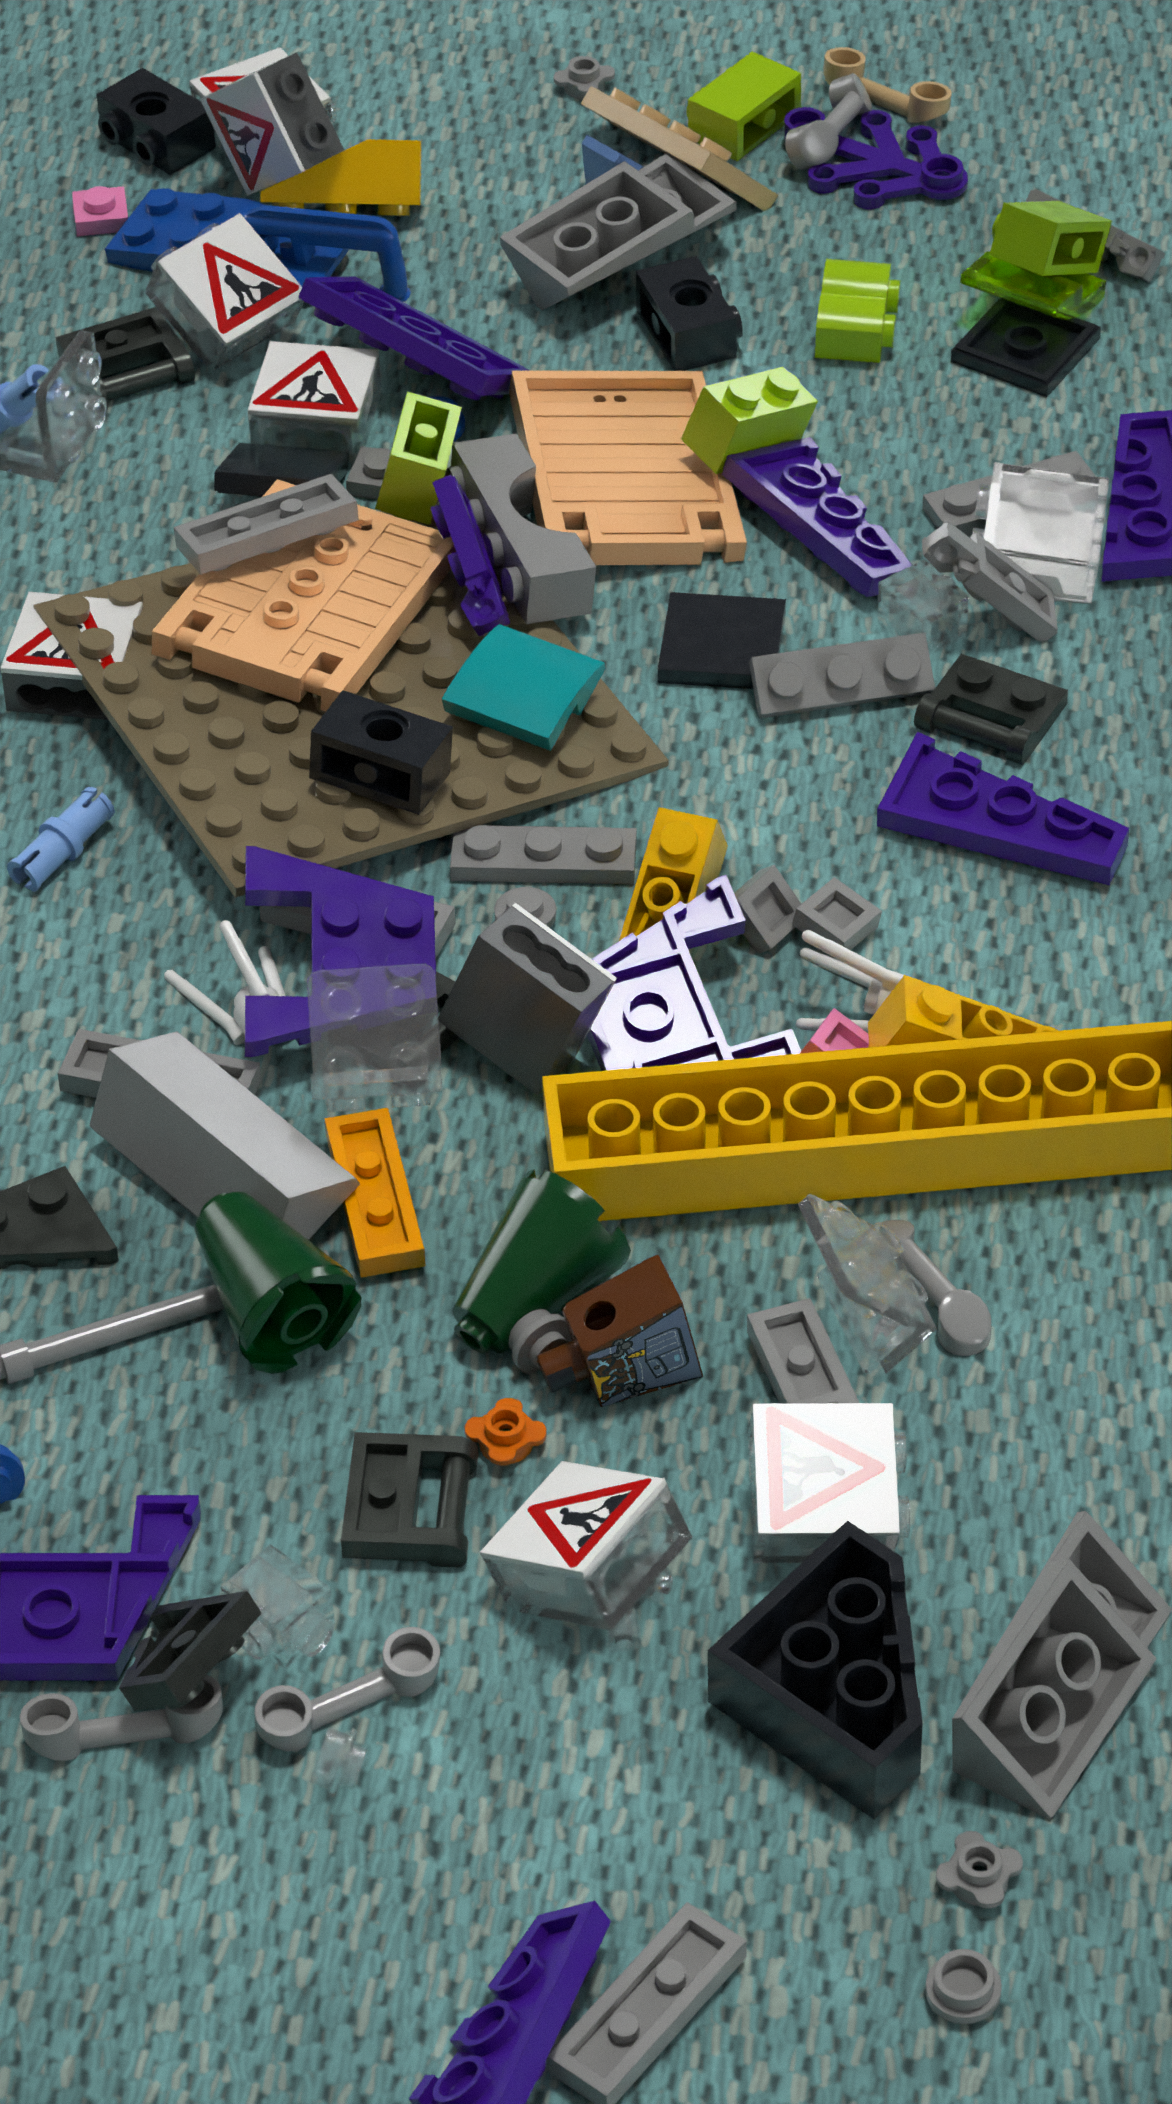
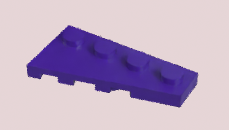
[1101,410,1172,581]
[722,437,915,597]
[877,731,1129,886]
[408,1900,611,2104]

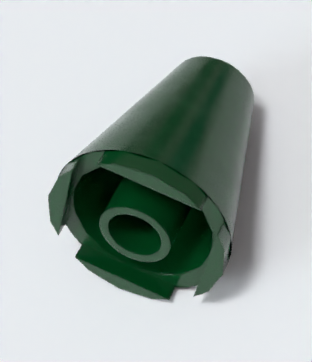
[452,1169,631,1354]
[195,1192,362,1374]

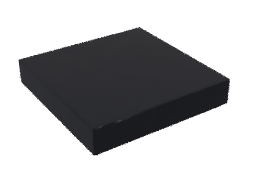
[951,292,1101,397]
[214,443,349,497]
[657,592,786,689]

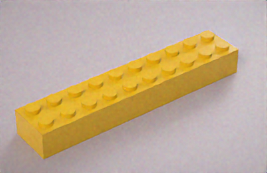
[542,1021,1172,1221]

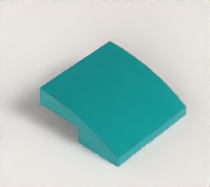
[442,624,606,751]

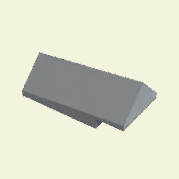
[500,153,737,310]
[89,1031,360,1240]
[952,1511,1172,1819]

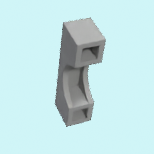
[444,433,596,624]

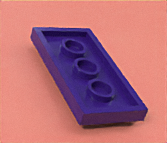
[298,276,531,400]

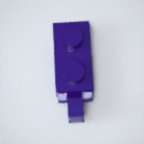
[431,474,511,636]

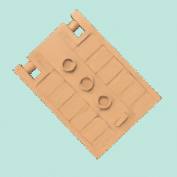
[509,371,747,565]
[152,479,456,712]

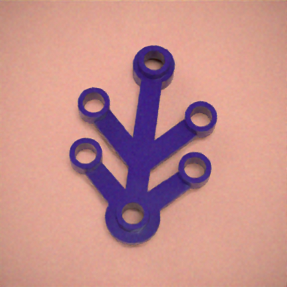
[784,107,968,210]

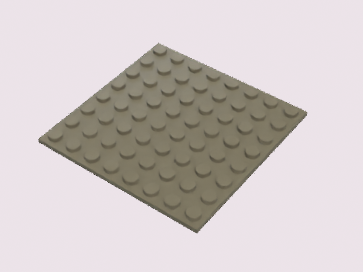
[33,500,669,898]

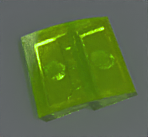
[960,251,1106,319]

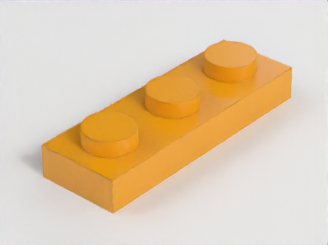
[324,1108,426,1278]

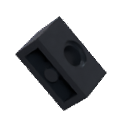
[96,68,216,175]
[636,256,743,371]
[309,690,453,815]

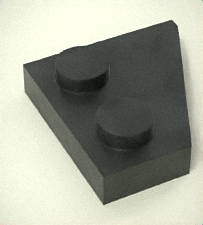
[0,1166,119,1269]
[119,1591,262,1710]

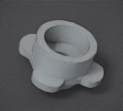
[554,56,615,99]
[936,1831,1023,1908]

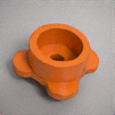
[465,1398,547,1466]

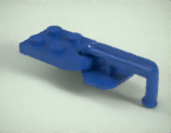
[105,188,411,302]

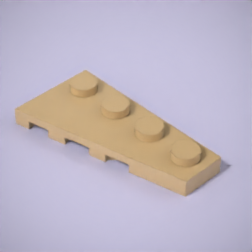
[581,86,778,211]

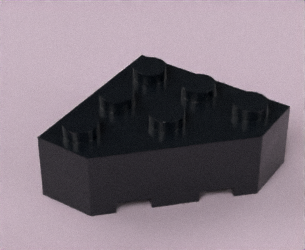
[707,1520,923,1819]

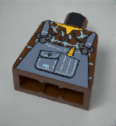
[536,1255,704,1407]

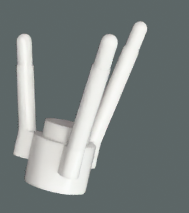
[164,920,286,1045]
[796,930,904,1033]

